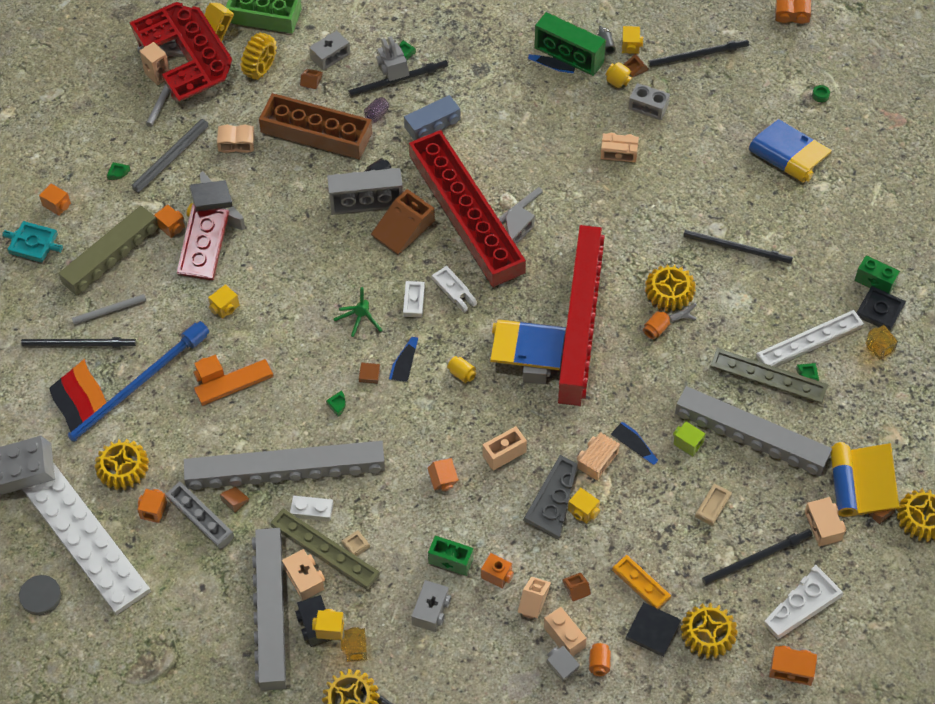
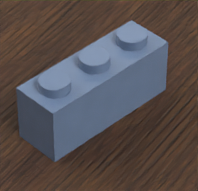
[404,95,461,140]

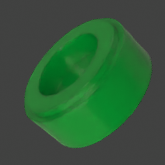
[812,85,830,103]

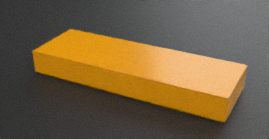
[612,555,671,609]

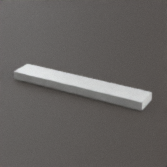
[756,310,864,367]

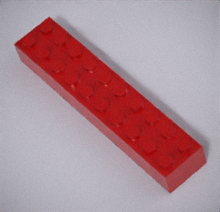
[409,130,526,287]
[558,225,605,406]

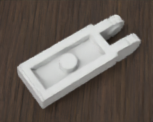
[432,266,477,313]

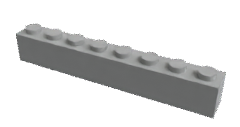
[675,386,832,476]
[252,528,286,691]

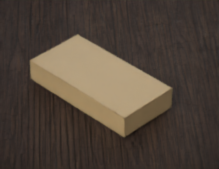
[695,484,732,526]

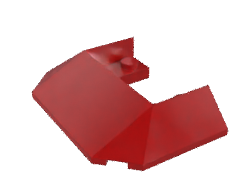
[129,2,233,102]

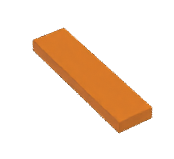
[194,359,273,406]

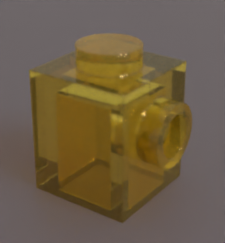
[865,325,898,360]
[340,627,368,662]

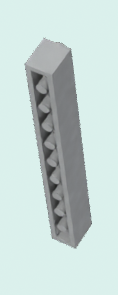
[184,441,385,490]

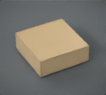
[341,530,370,556]

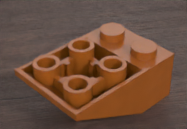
[371,189,435,255]

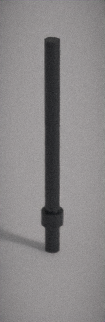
[648,39,749,67]
[348,60,448,97]
[683,230,793,264]
[21,337,136,348]
[702,529,813,585]

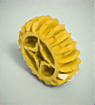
[240,32,277,80]
[645,264,696,312]
[94,439,149,490]
[897,488,935,542]
[680,603,738,659]
[322,669,380,704]

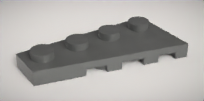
[523,455,577,540]

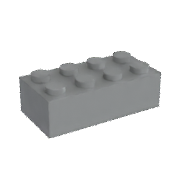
[327,168,403,215]
[0,436,55,495]

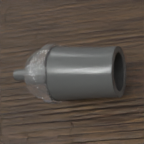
[596,26,616,55]

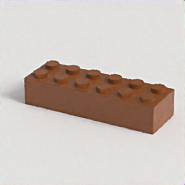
[259,93,373,159]

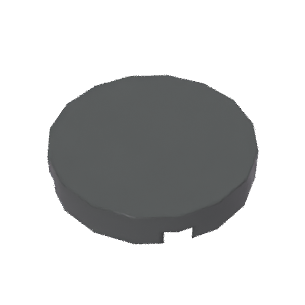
[19,575,62,616]

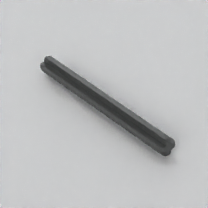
[131,119,208,193]

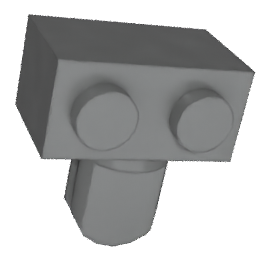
[376,36,409,81]

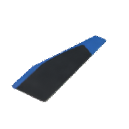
[528,54,575,73]
[389,337,418,382]
[611,422,658,465]

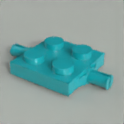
[2,221,63,263]

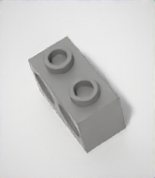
[628,83,670,120]

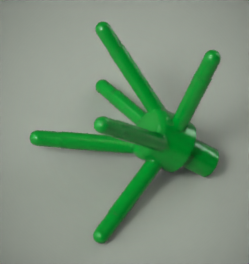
[333,287,383,337]

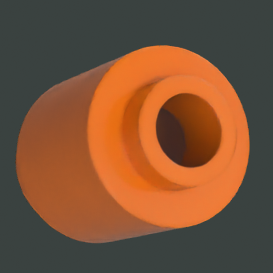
[643,311,670,339]
[589,643,611,677]

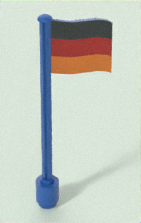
[49,321,209,442]

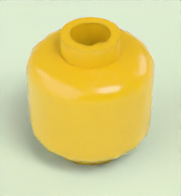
[605,62,632,88]

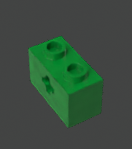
[854,255,900,294]
[428,535,474,576]

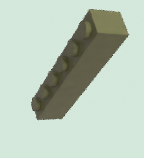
[58,205,159,296]

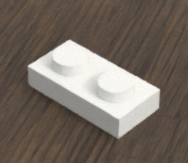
[403,281,425,317]
[290,496,333,521]

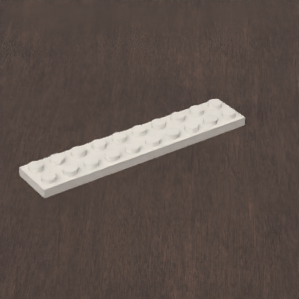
[22,463,151,615]

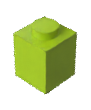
[673,422,706,457]

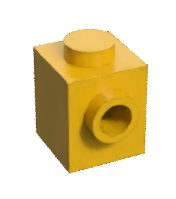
[622,26,643,54]
[208,284,240,319]
[568,487,600,524]
[312,609,344,640]

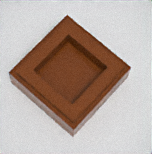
[359,362,380,384]

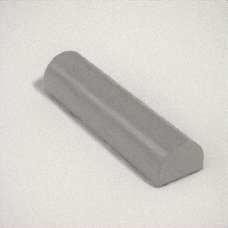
[165,481,234,549]

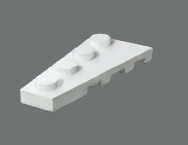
[764,565,843,639]

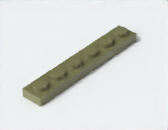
[710,348,828,404]
[270,508,380,590]

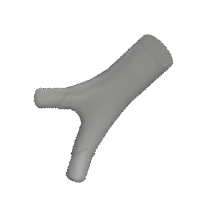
[669,303,697,322]

